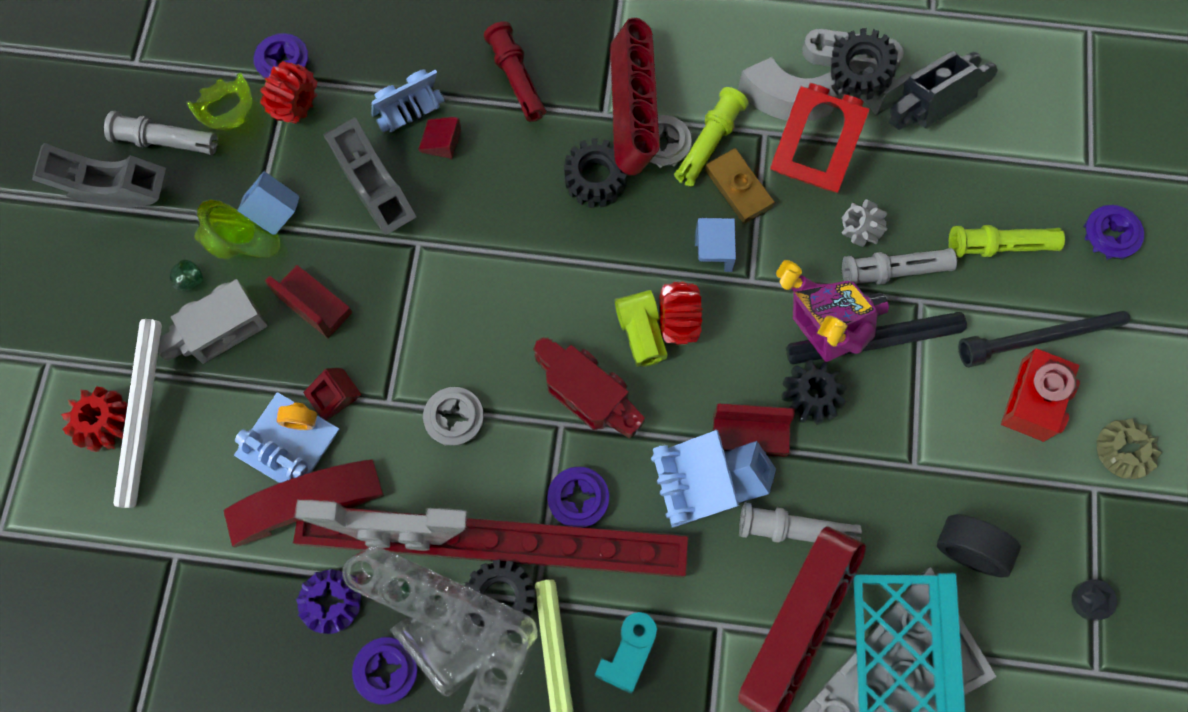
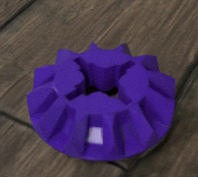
[254,33,310,79]
[1083,205,1144,260]
[548,467,609,528]
[296,569,361,634]
[352,637,417,704]

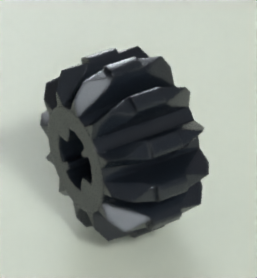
[781,360,847,425]

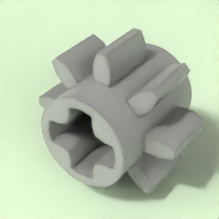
[842,200,888,247]

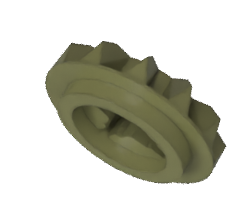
[1097,419,1162,479]

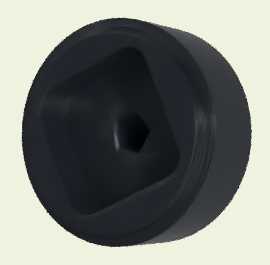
[1071,579,1117,621]

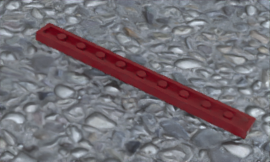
[293,508,688,578]

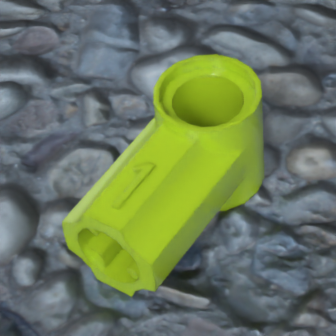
[615,290,667,367]

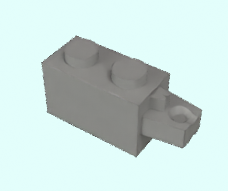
[158,279,268,364]

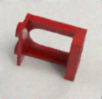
[770,83,870,193]

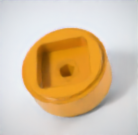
[276,402,317,430]

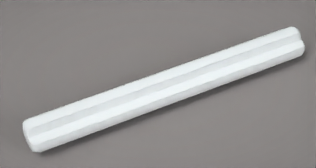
[113,319,162,508]

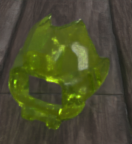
[186,73,252,132]

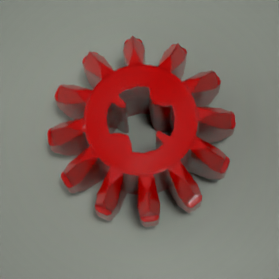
[260,61,318,124]
[659,282,703,345]
[61,386,128,452]

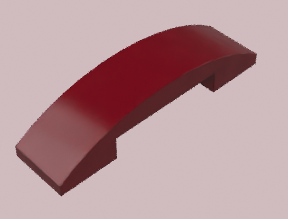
[223,459,384,548]

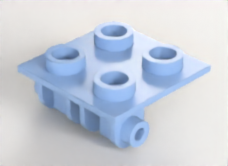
[371,69,444,132]
[234,392,340,483]
[651,430,739,528]

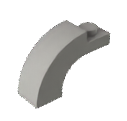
[738,57,860,121]

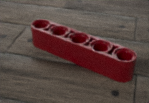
[610,17,660,175]
[738,526,866,712]

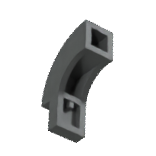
[323,117,416,235]
[31,143,166,207]

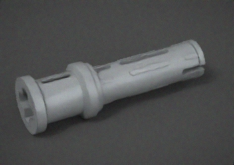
[104,111,218,155]
[842,248,957,285]
[739,502,862,543]

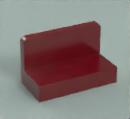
[265,265,353,339]
[712,404,794,457]

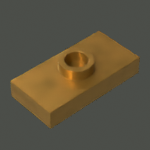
[705,148,774,224]

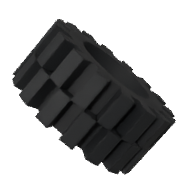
[831,28,897,100]
[564,138,628,208]
[462,560,536,636]

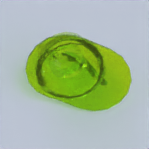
[194,199,280,259]

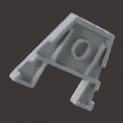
[295,500,467,551]

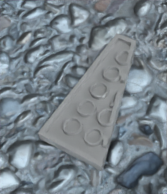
[801,567,996,712]

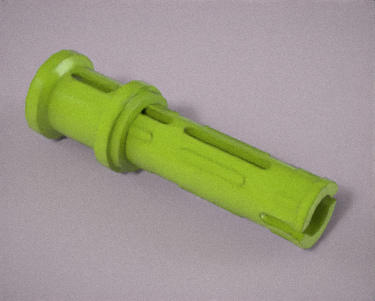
[674,87,749,187]
[949,225,1065,258]

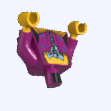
[776,260,889,362]

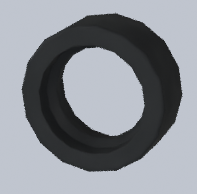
[936,514,1021,578]

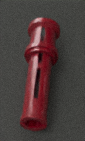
[483,21,547,122]

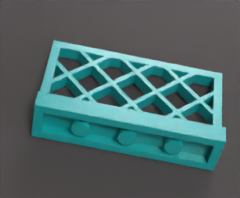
[854,574,965,712]

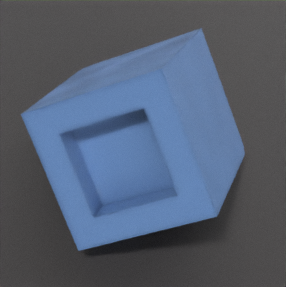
[238,171,299,235]
[695,218,736,272]
[724,441,776,503]

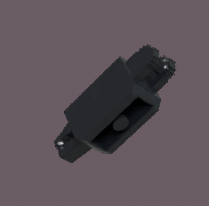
[889,51,998,130]

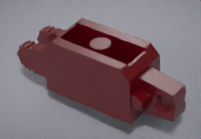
[533,337,645,438]

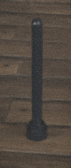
[958,311,1130,368]

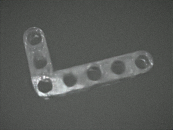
[343,546,537,712]

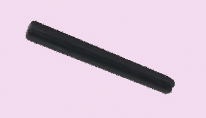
[786,312,967,364]

